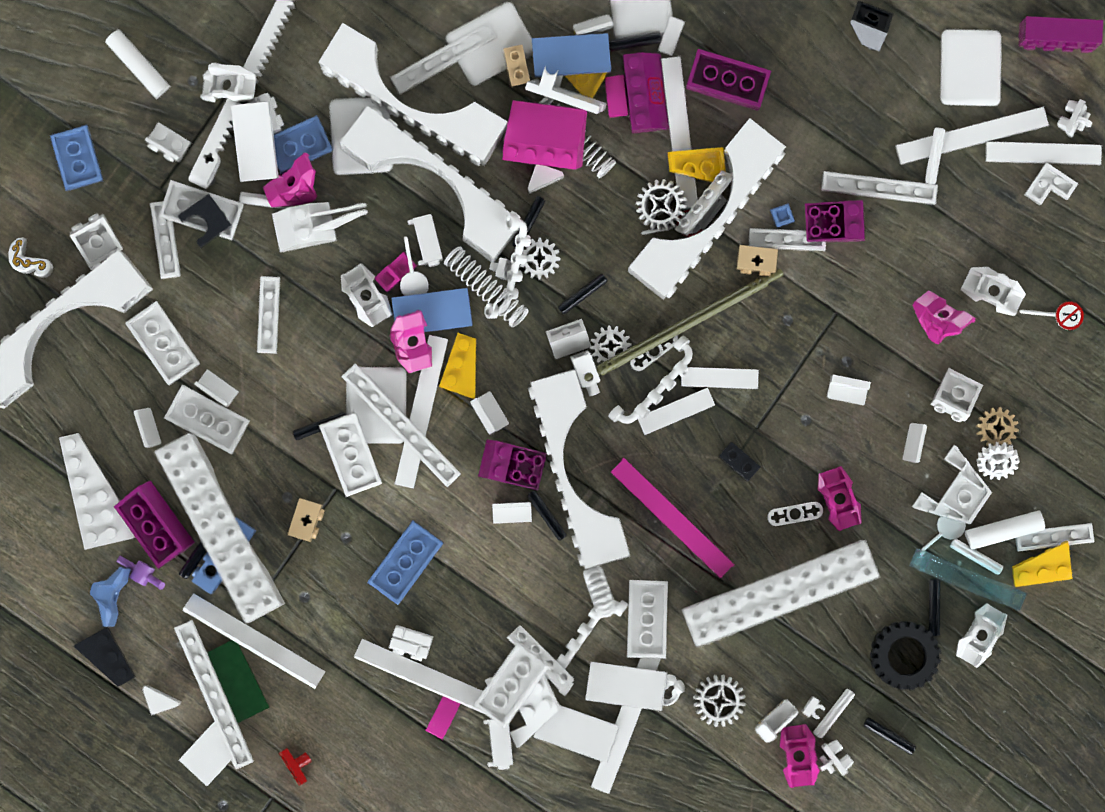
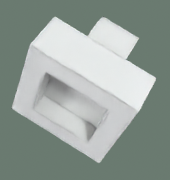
[489,258,512,281]
[801,696,825,719]

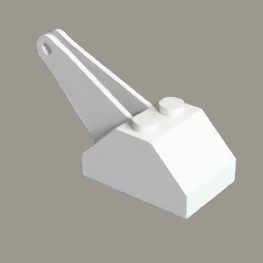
[272,202,368,252]

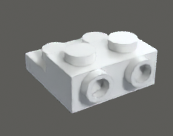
[70,213,123,268]
[930,368,983,422]

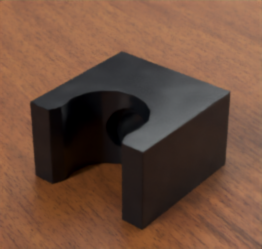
[178,194,232,249]

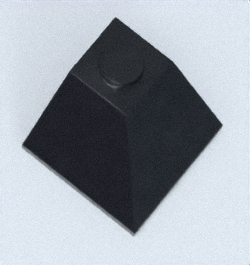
[850,0,893,51]

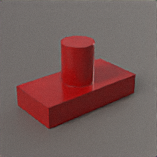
[279,748,312,786]

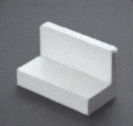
[546,319,591,359]
[194,369,239,407]
[827,375,871,405]
[470,392,509,435]
[492,502,532,524]

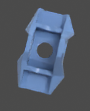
[90,567,131,627]

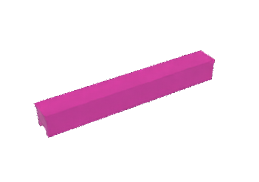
[611,458,734,578]

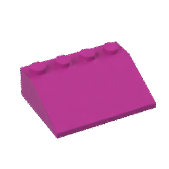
[503,100,587,170]

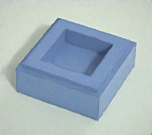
[770,203,795,228]

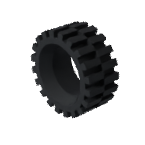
[870,621,941,690]

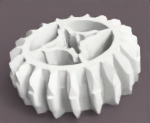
[636,179,688,231]
[583,566,616,618]
[693,675,745,727]

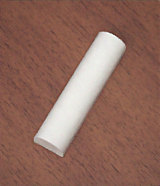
[105,30,171,99]
[965,510,1045,550]

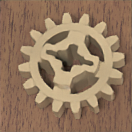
[976,407,1019,447]

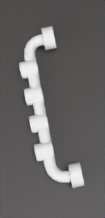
[485,215,531,319]
[608,335,693,424]
[556,600,629,696]

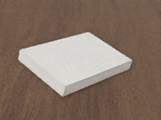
[179,721,247,786]

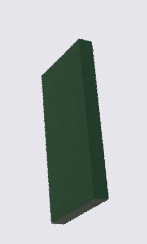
[207,640,270,723]

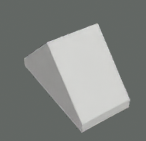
[528,165,564,194]
[143,685,182,715]

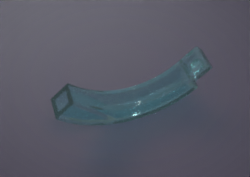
[909,548,1027,611]

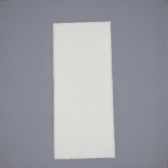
[658,16,685,56]

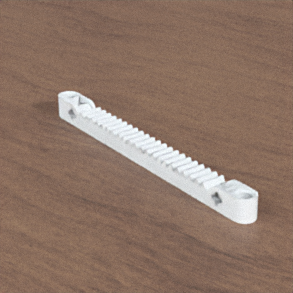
[188,0,298,189]

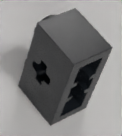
[718,442,761,482]

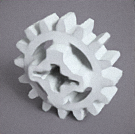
[520,238,560,280]
[590,325,632,363]
[976,442,1020,480]

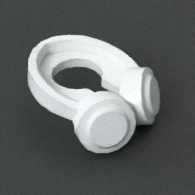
[663,674,685,706]

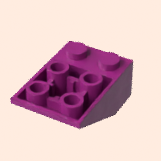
[805,200,865,242]
[478,439,547,491]

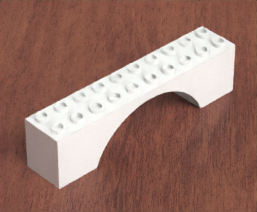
[319,23,508,166]
[340,106,521,262]
[628,118,786,300]
[0,250,153,409]
[528,370,630,569]
[155,433,285,623]
[681,540,879,647]

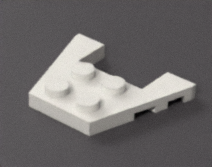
[912,445,992,524]
[485,674,561,748]

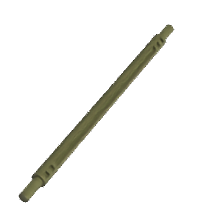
[584,269,784,381]

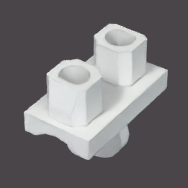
[1057,99,1092,137]
[819,740,854,776]

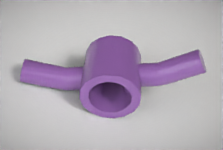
[116,556,165,589]

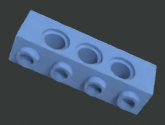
[192,517,257,594]

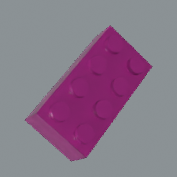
[1019,16,1103,53]
[686,49,771,111]

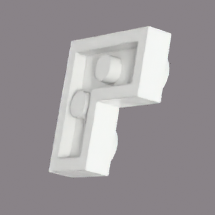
[1024,162,1078,205]

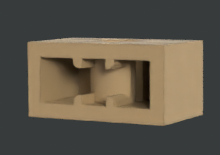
[503,45,530,87]
[736,245,778,276]
[288,498,325,542]

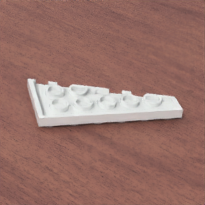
[59,433,136,550]

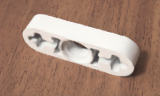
[630,336,678,371]
[767,502,823,526]

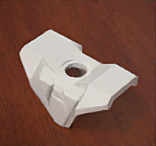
[201,63,256,102]
[341,264,393,327]
[961,267,1026,316]
[956,603,1007,668]

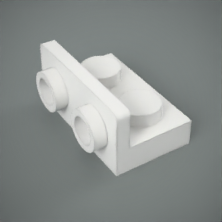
[145,122,191,162]

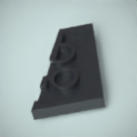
[73,627,136,687]

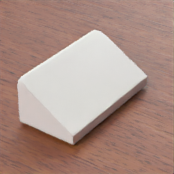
[573,15,613,35]
[134,408,161,448]
[903,423,927,463]

